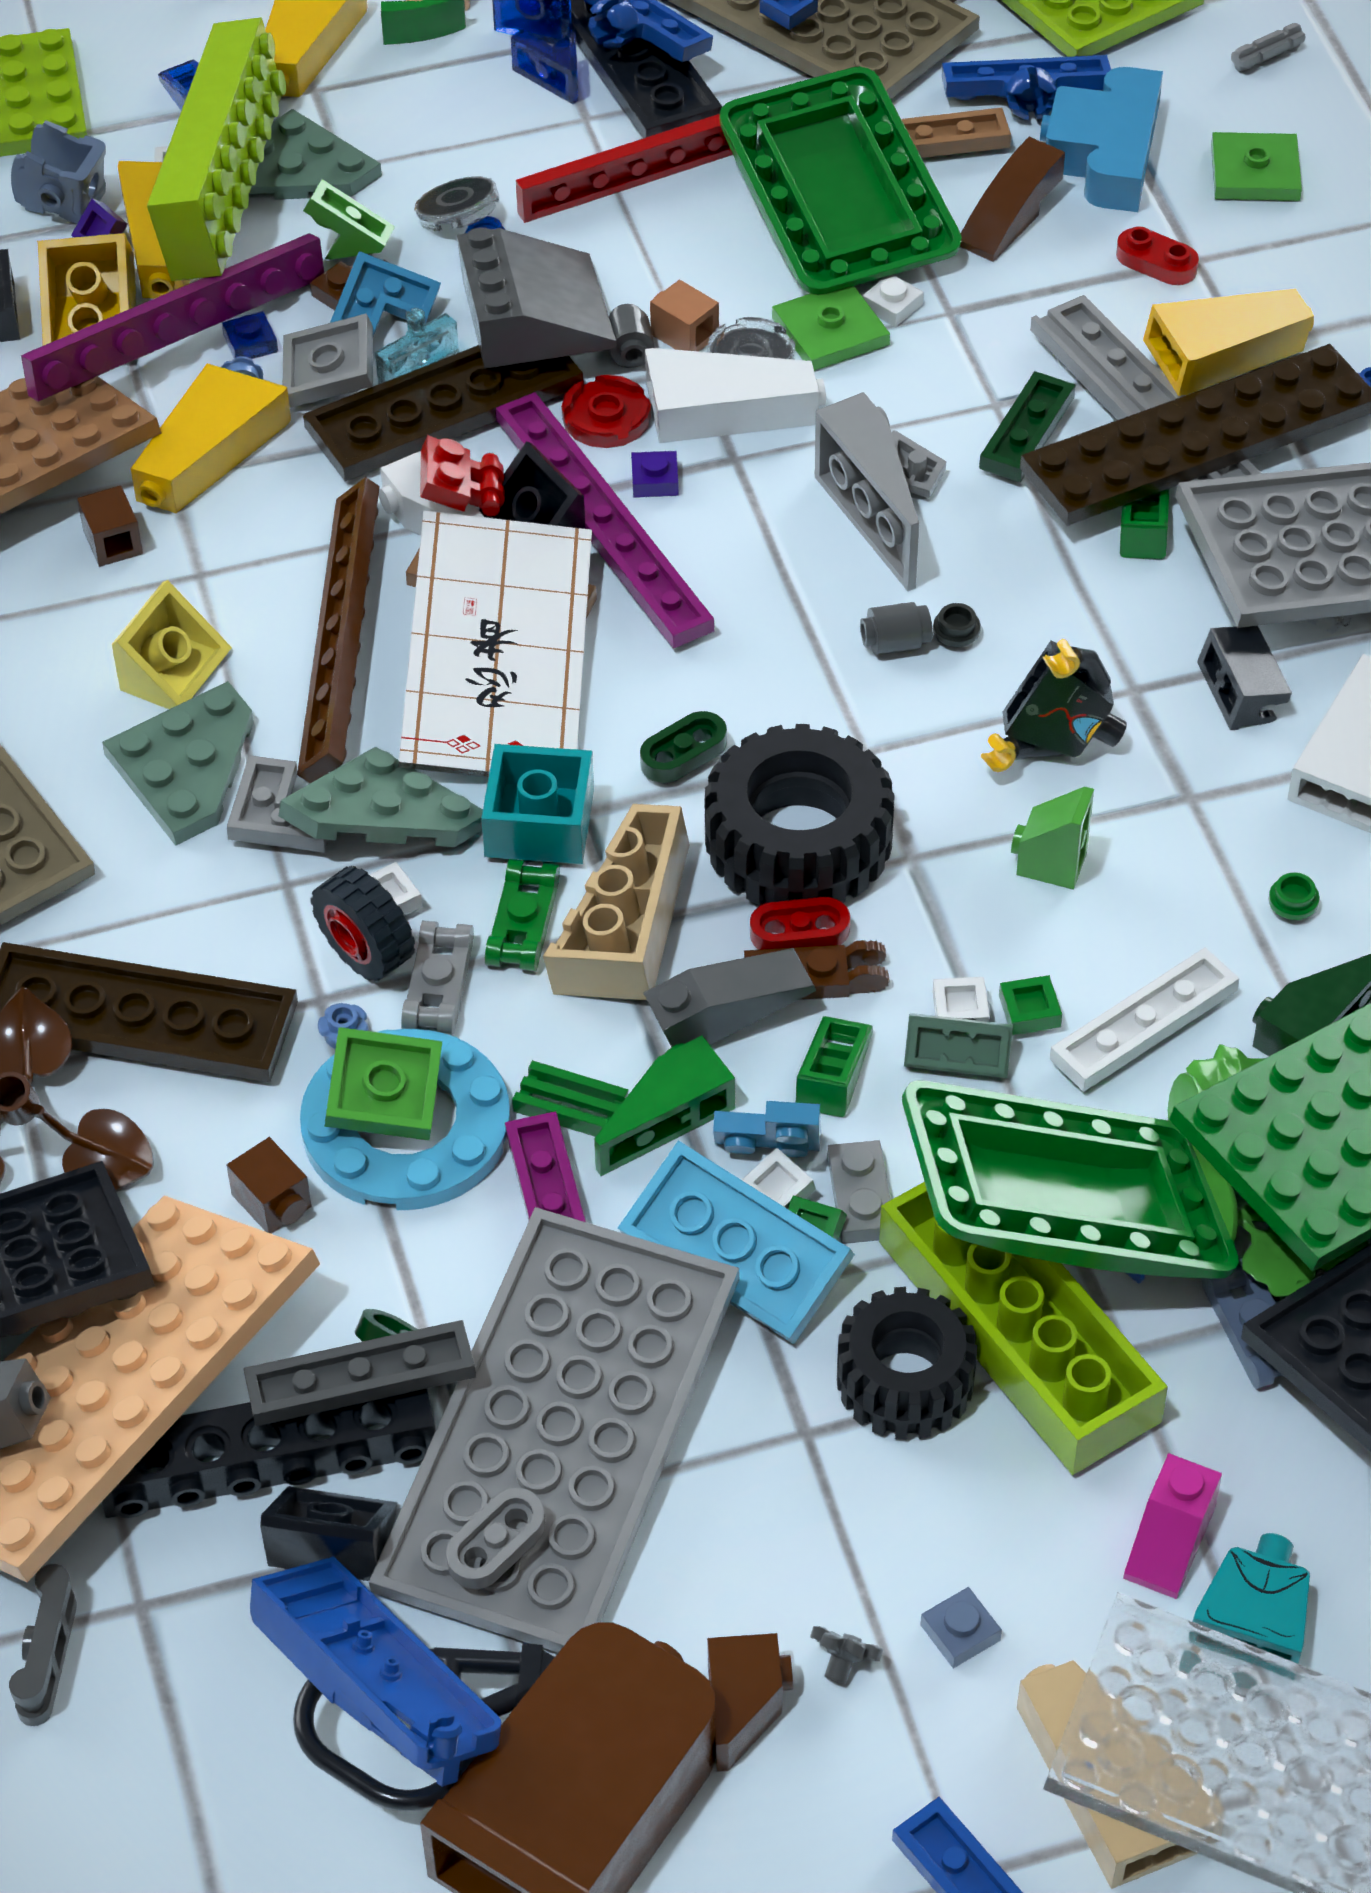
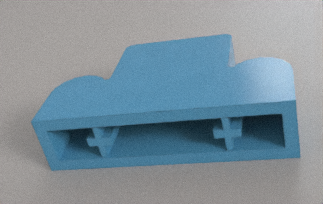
[1040,67,1163,212]

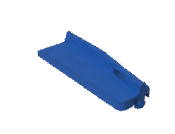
[250,1556,501,1787]

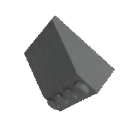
[457,228,617,369]

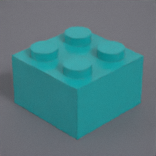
[481,744,594,864]

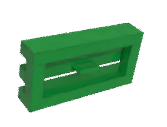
[512,1060,629,1137]

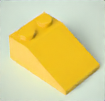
[37,233,136,346]

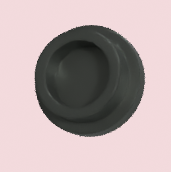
[933,603,981,647]

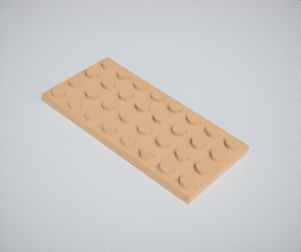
[0,1195,320,1583]

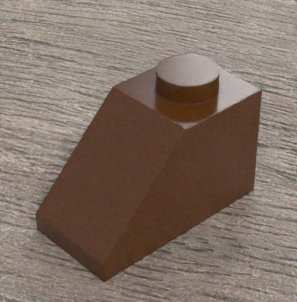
[707,1633,793,1772]

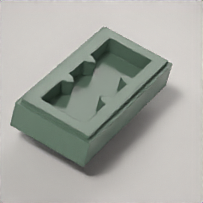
[904,1013,1013,1078]

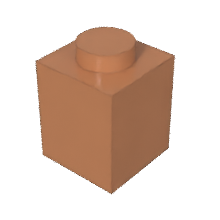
[650,279,719,352]

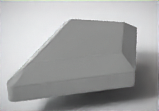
[891,430,947,498]

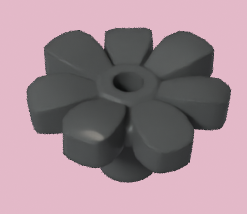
[810,1625,883,1684]

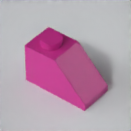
[1123,1453,1222,1599]

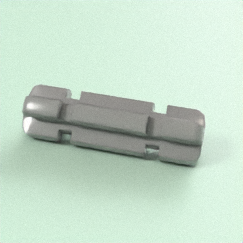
[1231,23,1306,72]

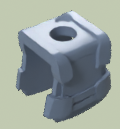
[11,120,106,224]

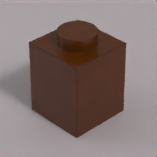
[77,485,143,567]
[226,1136,312,1234]

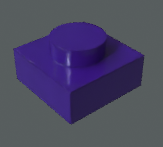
[71,199,128,237]
[631,451,679,498]

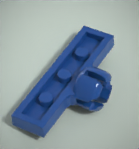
[584,0,713,62]
[942,55,1111,120]

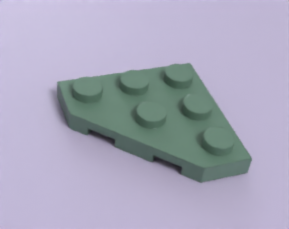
[248,109,382,200]
[102,681,254,846]
[278,747,483,847]

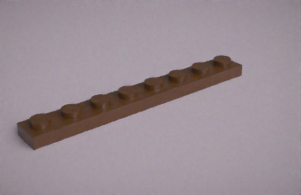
[297,477,380,783]

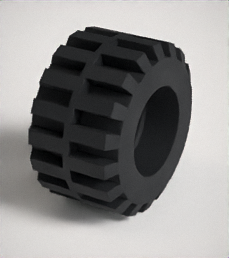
[836,1286,978,1440]

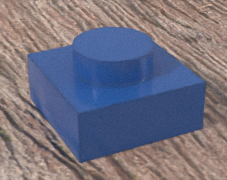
[760,0,818,30]

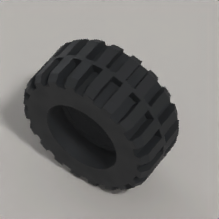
[704,724,894,906]

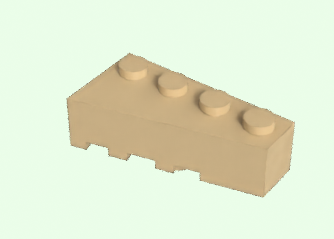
[543,804,690,1000]

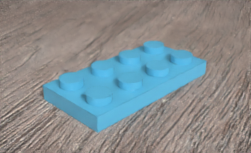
[618,1140,855,1344]

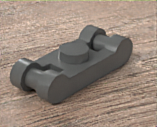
[9,1564,77,1726]

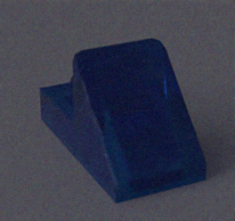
[511,29,579,104]

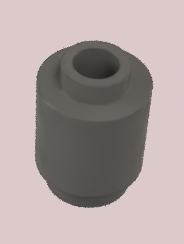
[609,303,655,368]
[860,602,933,655]

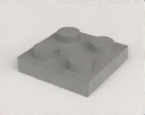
[282,313,373,408]

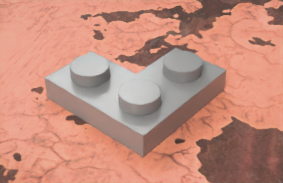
[227,755,328,852]

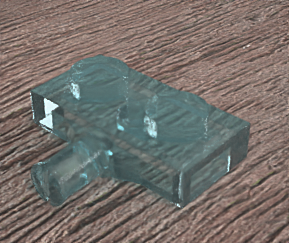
[375,308,459,384]

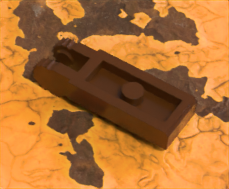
[744,940,890,1000]

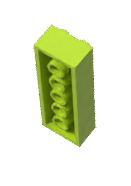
[879,1182,1168,1475]

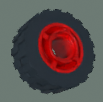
[310,865,415,982]

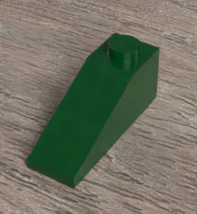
[1252,954,1371,1056]

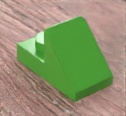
[303,179,395,260]

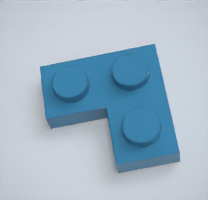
[330,251,441,337]
[713,1101,821,1157]

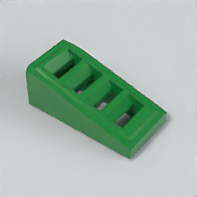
[1120,489,1169,559]
[795,1016,873,1117]

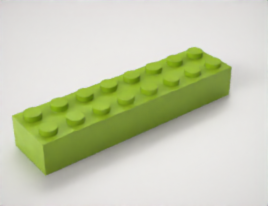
[147,17,286,281]

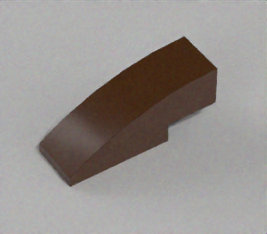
[960,136,1065,262]

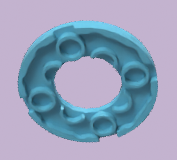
[300,1029,511,1210]

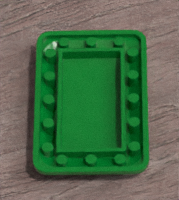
[719,66,962,295]
[902,1080,1239,1279]

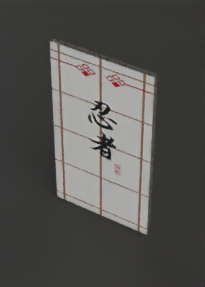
[398,511,592,777]

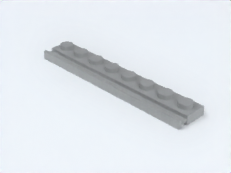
[1030,295,1262,481]

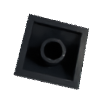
[479,441,586,529]
[260,1486,398,1581]

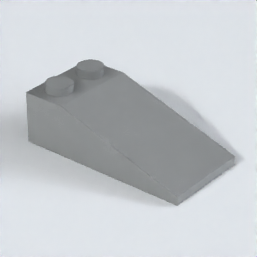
[814,392,919,591]

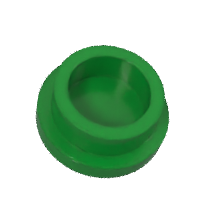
[1268,872,1320,920]

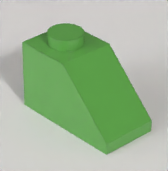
[1011,786,1094,890]

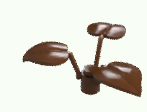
[0,987,154,1192]

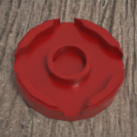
[561,375,651,448]

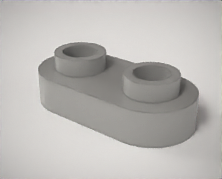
[446,1488,546,1589]

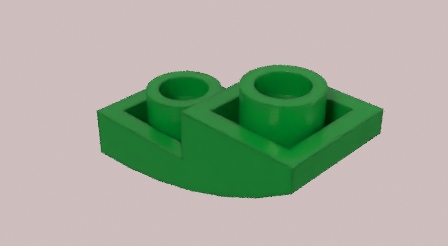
[380,0,466,45]

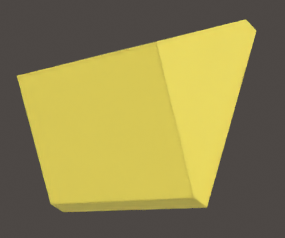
[111,580,232,709]

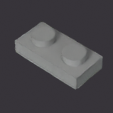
[827,1140,890,1244]

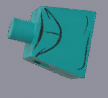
[1188,1533,1310,1680]

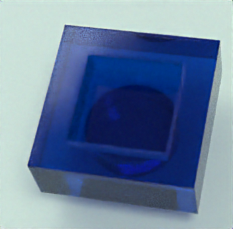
[221,311,278,359]

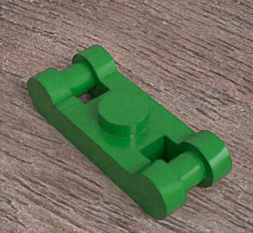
[485,859,560,972]

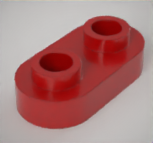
[1116,226,1199,285]
[750,897,850,950]

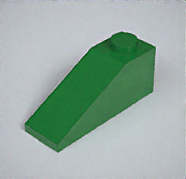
[594,1035,735,1176]

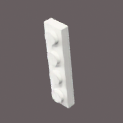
[1049,947,1240,1092]

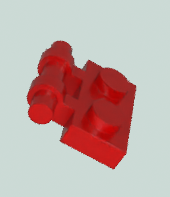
[420,435,505,516]

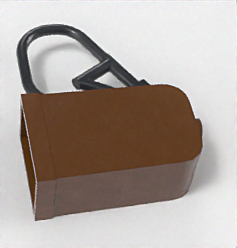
[293,1622,715,1893]

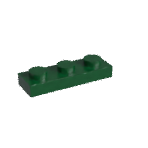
[979,371,1076,483]

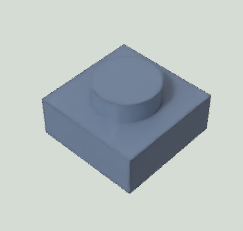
[920,1586,1002,1669]

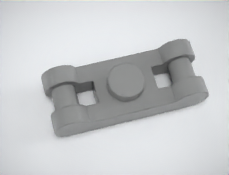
[401,920,474,1035]

